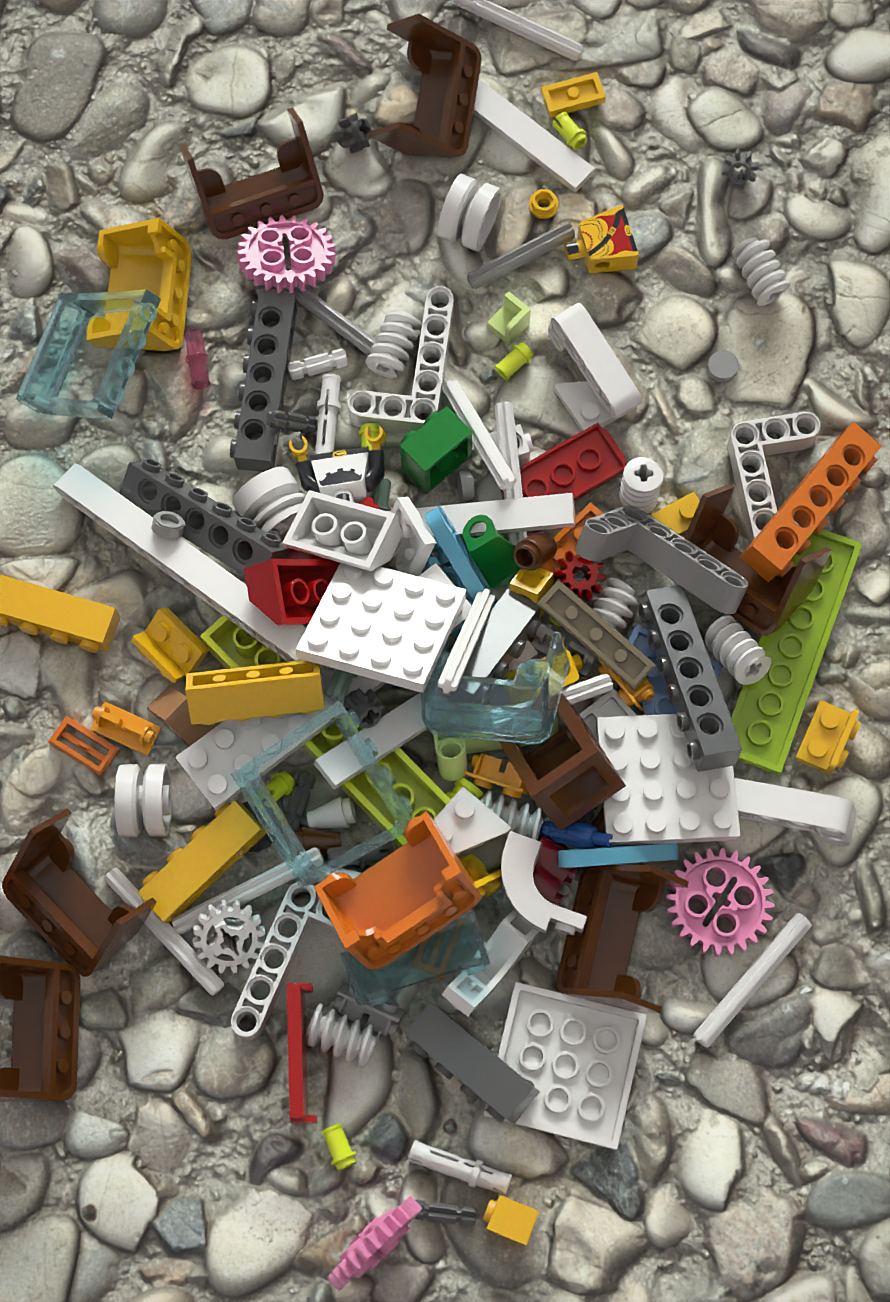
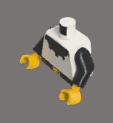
[289,426,386,503]

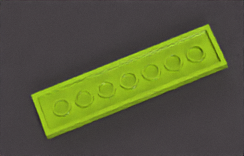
[731,529,863,776]

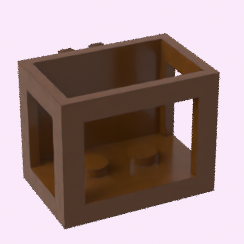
[494,688,626,831]

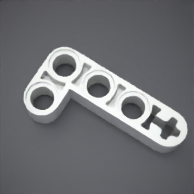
[548,303,642,419]
[734,778,857,846]

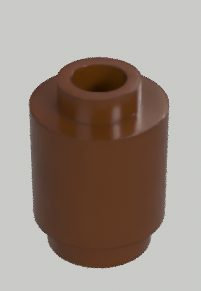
[513,530,557,570]

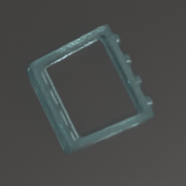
[15,289,161,419]
[231,700,413,888]

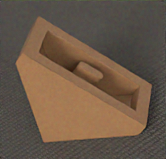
[147,685,215,747]

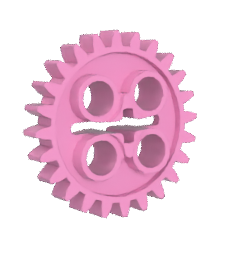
[237,215,335,294]
[665,848,775,957]
[327,1196,422,1291]

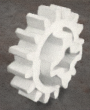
[192,900,266,973]

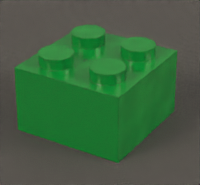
[400,406,472,494]

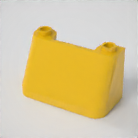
[86,218,192,351]

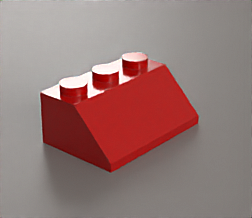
[244,559,340,626]

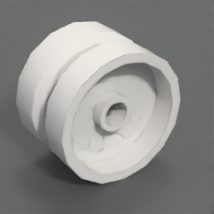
[437,174,502,252]
[115,764,172,837]

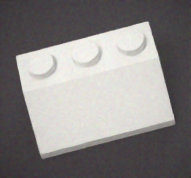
[282,490,403,571]

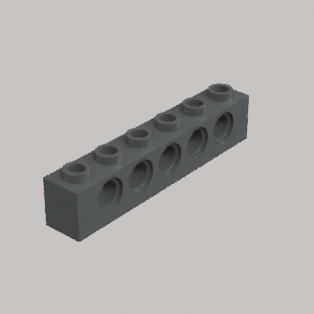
[230,288,298,472]
[119,458,291,576]
[638,585,742,772]

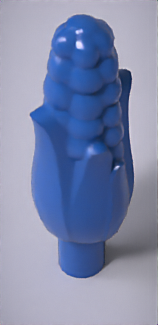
[539,821,613,849]

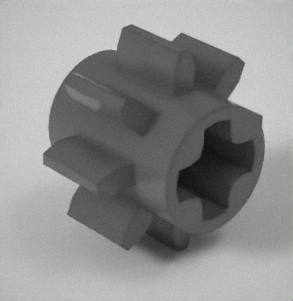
[336,113,372,154]
[721,148,759,189]
[341,688,384,730]

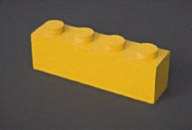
[0,574,121,653]
[185,660,325,725]
[137,800,267,923]

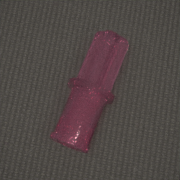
[185,327,211,389]

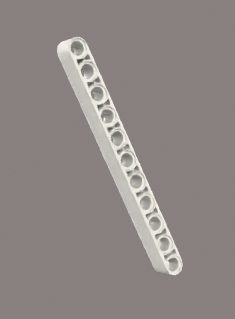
[53,463,306,662]

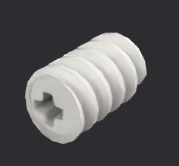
[732,237,791,306]
[366,310,422,379]
[619,457,664,514]
[592,578,639,630]
[704,615,771,685]
[480,790,544,840]
[306,1004,381,1068]

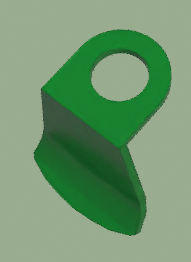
[463,515,521,588]

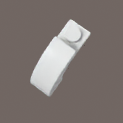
[501,831,587,935]
[442,910,540,1017]

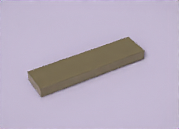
[537,580,656,690]

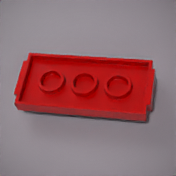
[500,422,627,502]
[286,983,317,1125]

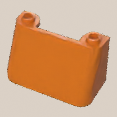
[314,812,481,970]

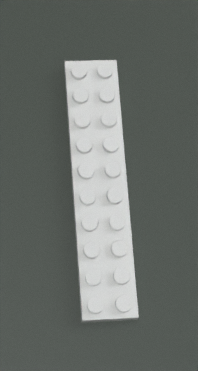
[175,563,472,811]

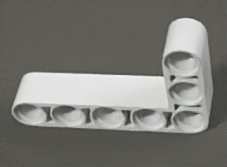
[348,286,454,434]
[728,412,820,548]
[231,882,336,1040]

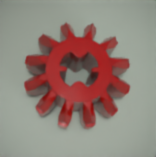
[552,550,607,602]

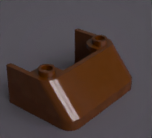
[369,13,482,158]
[180,107,324,239]
[684,484,832,636]
[2,808,157,977]
[556,865,689,1013]
[0,955,81,1102]

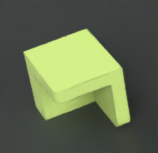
[487,291,531,346]

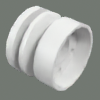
[232,467,306,542]

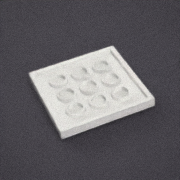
[296,563,466,693]
[596,714,740,846]
[483,982,647,1150]

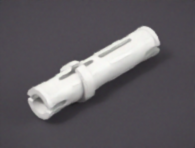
[315,374,341,454]
[408,1140,512,1196]

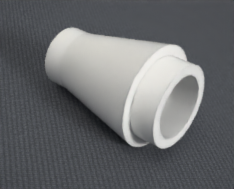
[307,796,357,829]

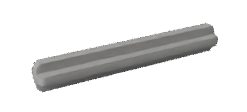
[467,222,575,289]
[282,287,376,356]

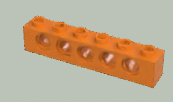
[739,421,881,582]

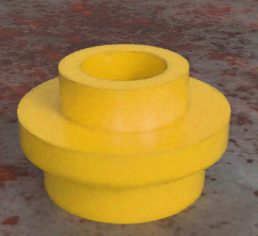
[529,189,559,219]

